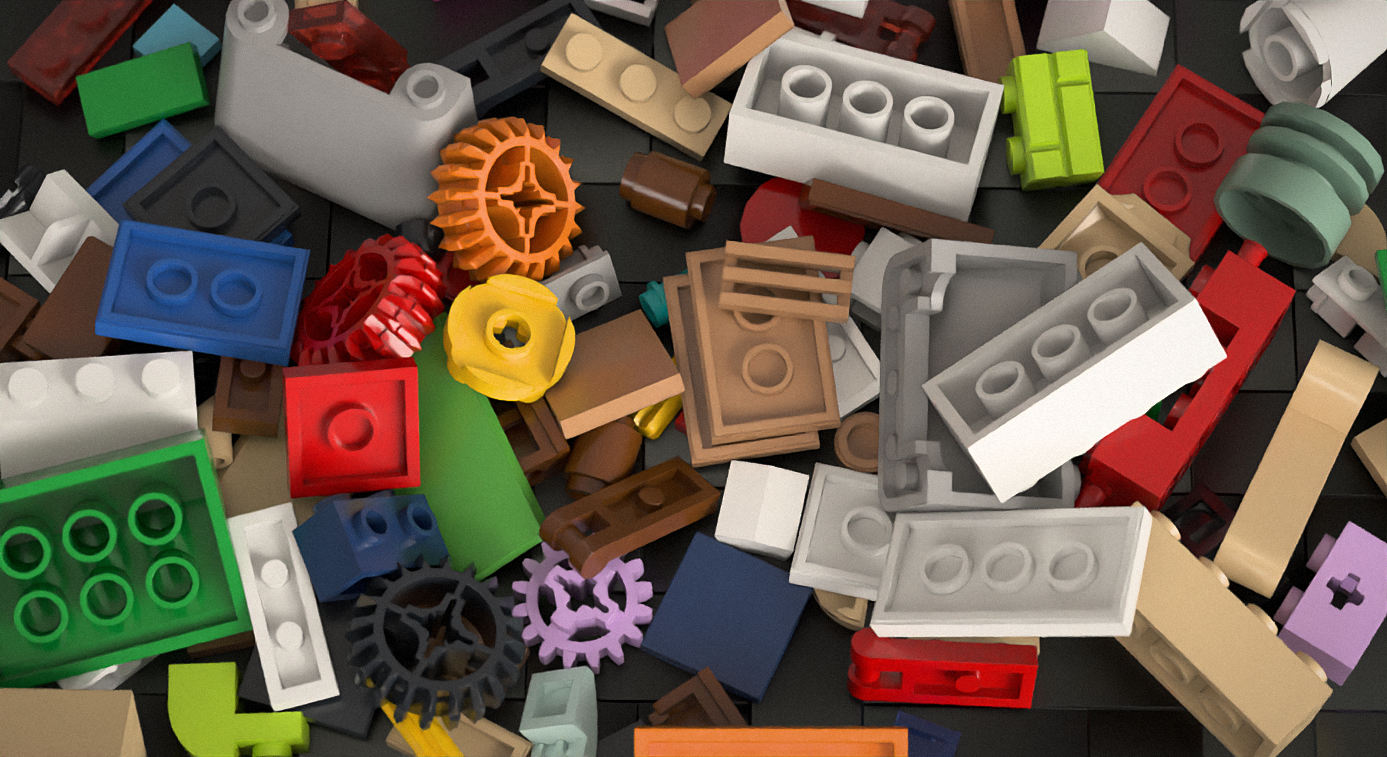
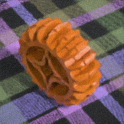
[426,117,585,284]

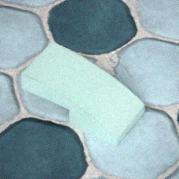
[519,666,597,757]

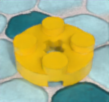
[443,274,575,403]

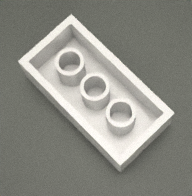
[724,31,1004,222]
[921,242,1227,504]

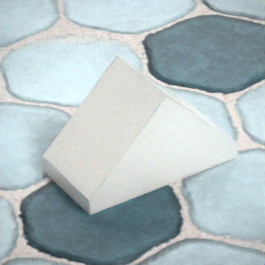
[1036,0,1170,77]

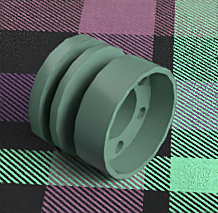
[1213,101,1384,269]

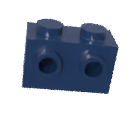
[292,490,453,602]

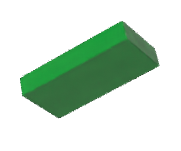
[76,42,211,139]

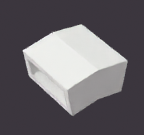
[715,460,809,561]

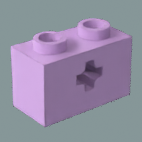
[1273,521,1387,686]

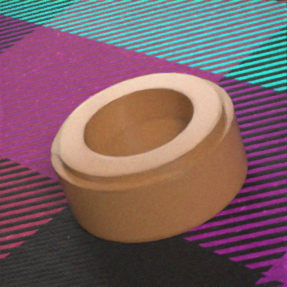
[834,412,879,475]

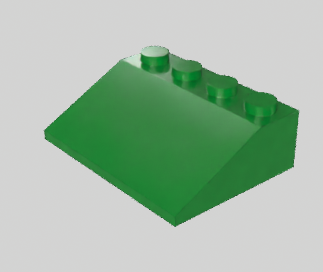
[0,428,253,689]

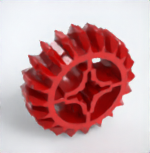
[290,233,448,367]

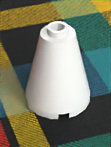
[1240,0,1387,108]

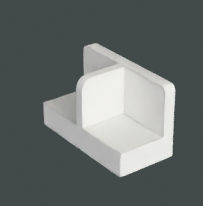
[0,169,119,293]

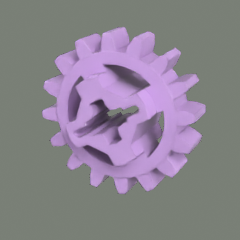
[512,532,653,675]

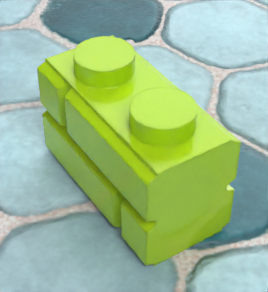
[997,49,1104,191]

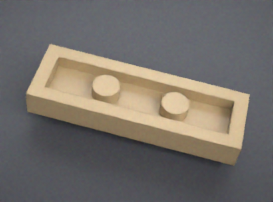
[540,13,733,162]

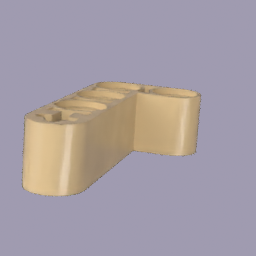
[1213,340,1380,598]

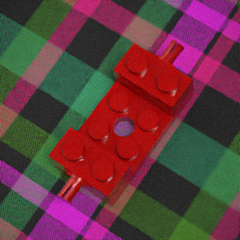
[1074,239,1296,513]

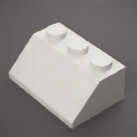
[0,351,198,479]

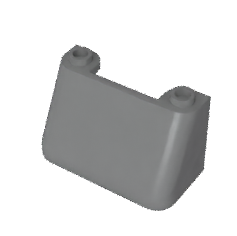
[214,0,478,230]
[878,239,1082,512]

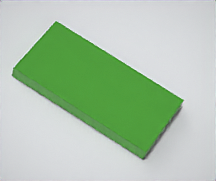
[390,312,545,582]

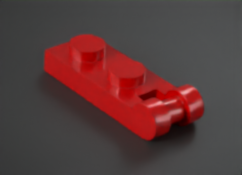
[846,628,1038,708]

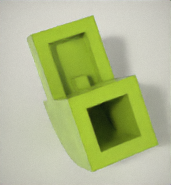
[168,662,310,757]

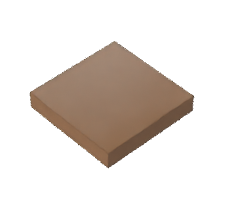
[664,0,794,100]
[543,309,685,439]

